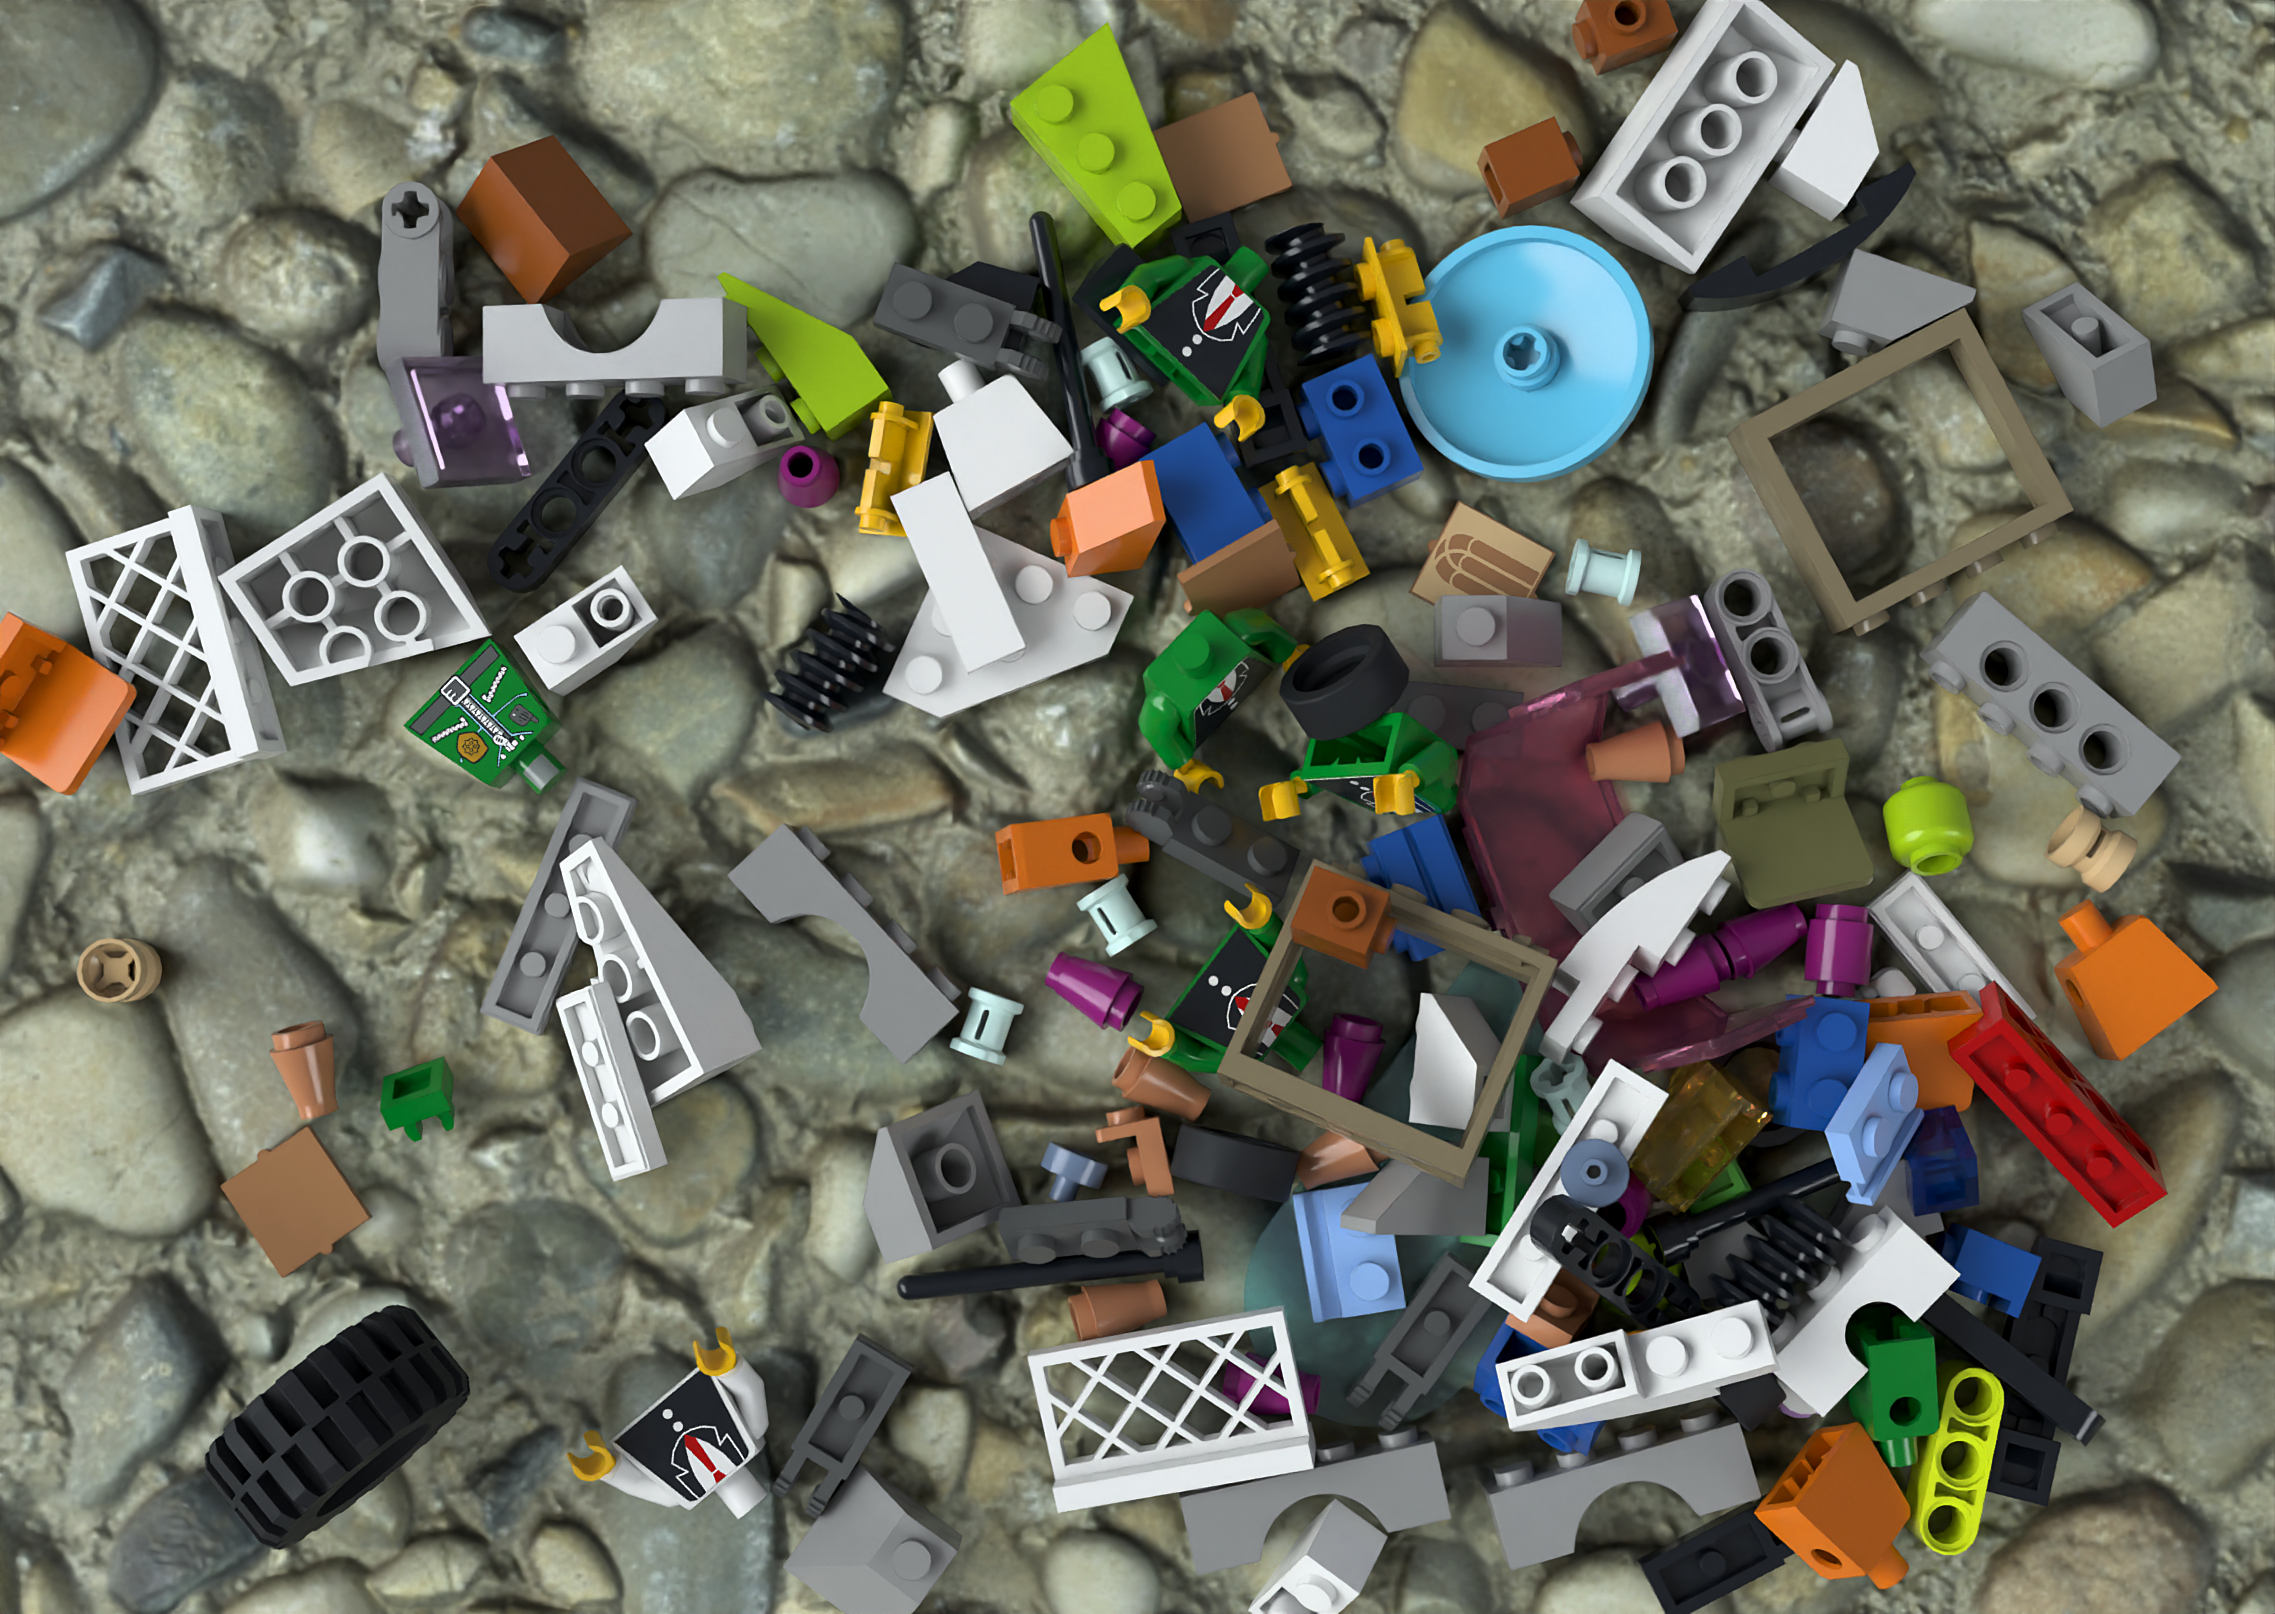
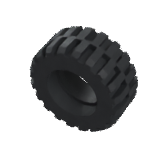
[204,1304,470,1550]

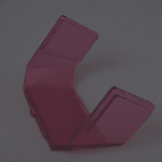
[1456,650,1816,1078]

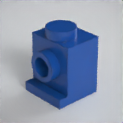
[1932,1222,2042,1318]

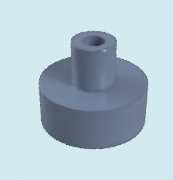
[1560,1139,1630,1208]
[1040,1141,1109,1202]

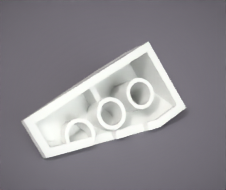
[559,836,762,1109]

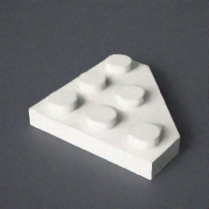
[882,524,1134,719]

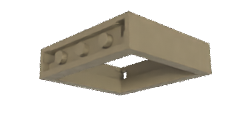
[1726,307,2074,637]
[1217,859,1558,1189]

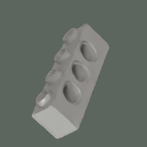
[1919,590,2183,819]

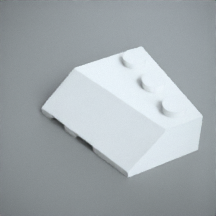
[217,472,492,686]

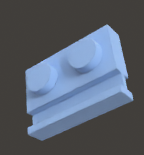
[1824,1042,1924,1206]
[1291,1179,1406,1323]

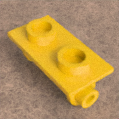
[1353,237,1443,378]
[855,401,935,538]
[1258,461,1370,602]

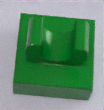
[380,1056,455,1142]

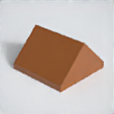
[455,135,633,304]

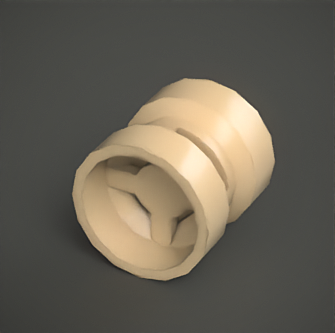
[2044,805,2138,893]
[77,938,162,1003]

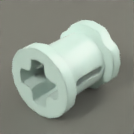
[1080,336,1153,415]
[1565,538,1642,606]
[1076,873,1158,957]
[950,986,1024,1066]
[1530,1052,1592,1136]

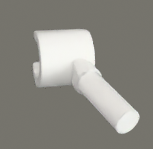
[1838,967,1916,1001]

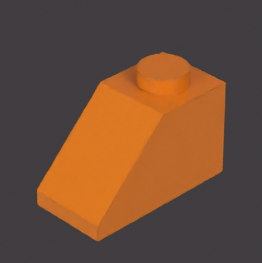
[1050,460,1166,578]

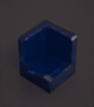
[1902,1105,1980,1217]

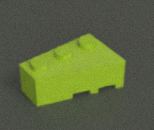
[1010,22,1182,259]

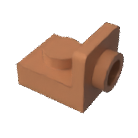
[1095,1105,1175,1198]
[1505,1262,1601,1349]

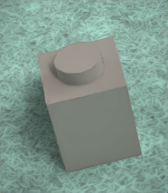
[1817,248,1977,356]
[2022,281,2157,429]
[1434,595,1562,667]
[1340,1140,1489,1236]

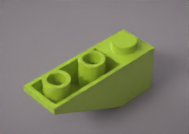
[716,272,894,443]

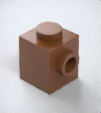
[1572,0,1678,76]
[1477,116,1583,220]
[1290,866,1398,970]

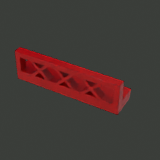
[1947,980,2168,1229]

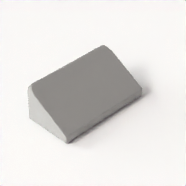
[1549,812,1685,936]

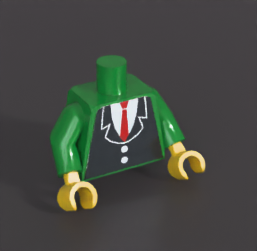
[1099,246,1271,443]
[1138,607,1311,795]
[1259,712,1459,821]
[1128,882,1324,1074]

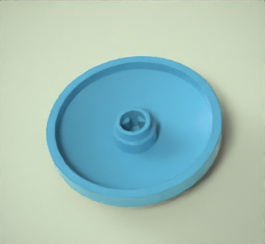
[1398,225,1654,483]

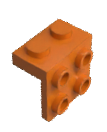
[0,612,136,796]

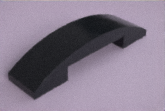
[1677,162,1916,312]
[1169,211,1308,469]
[1986,1235,2104,1507]

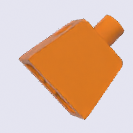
[995,813,1150,895]
[2054,899,2219,1061]
[1852,990,1984,1143]
[1754,1422,1911,1589]

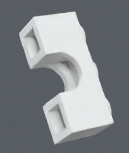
[1767,1205,1961,1417]

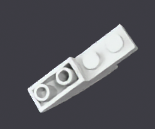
[1539,850,1731,1066]
[1495,1300,1780,1432]

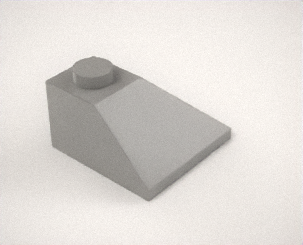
[863,1090,1022,1264]
[783,1460,963,1614]

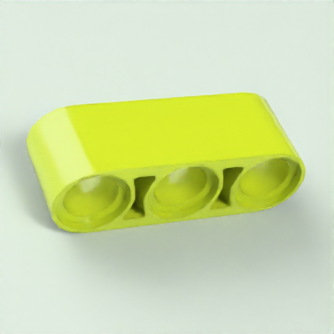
[1905,1359,2004,1555]

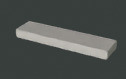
[480,776,640,1036]

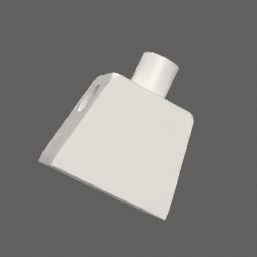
[933,359,1074,521]

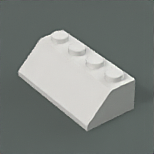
[1570,0,1836,274]

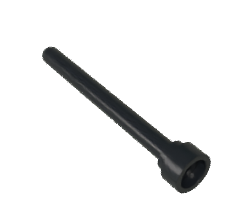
[1029,211,1117,493]
[1642,1121,1935,1268]
[897,1229,1205,1301]

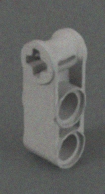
[377,181,455,371]
[1703,568,1833,753]

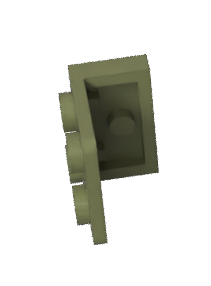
[1712,737,1875,909]

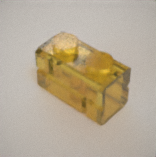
[1627,1052,1773,1212]

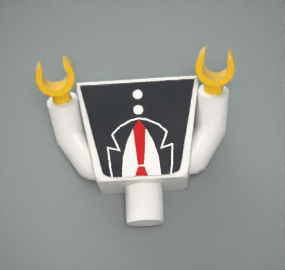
[567,1326,769,1519]

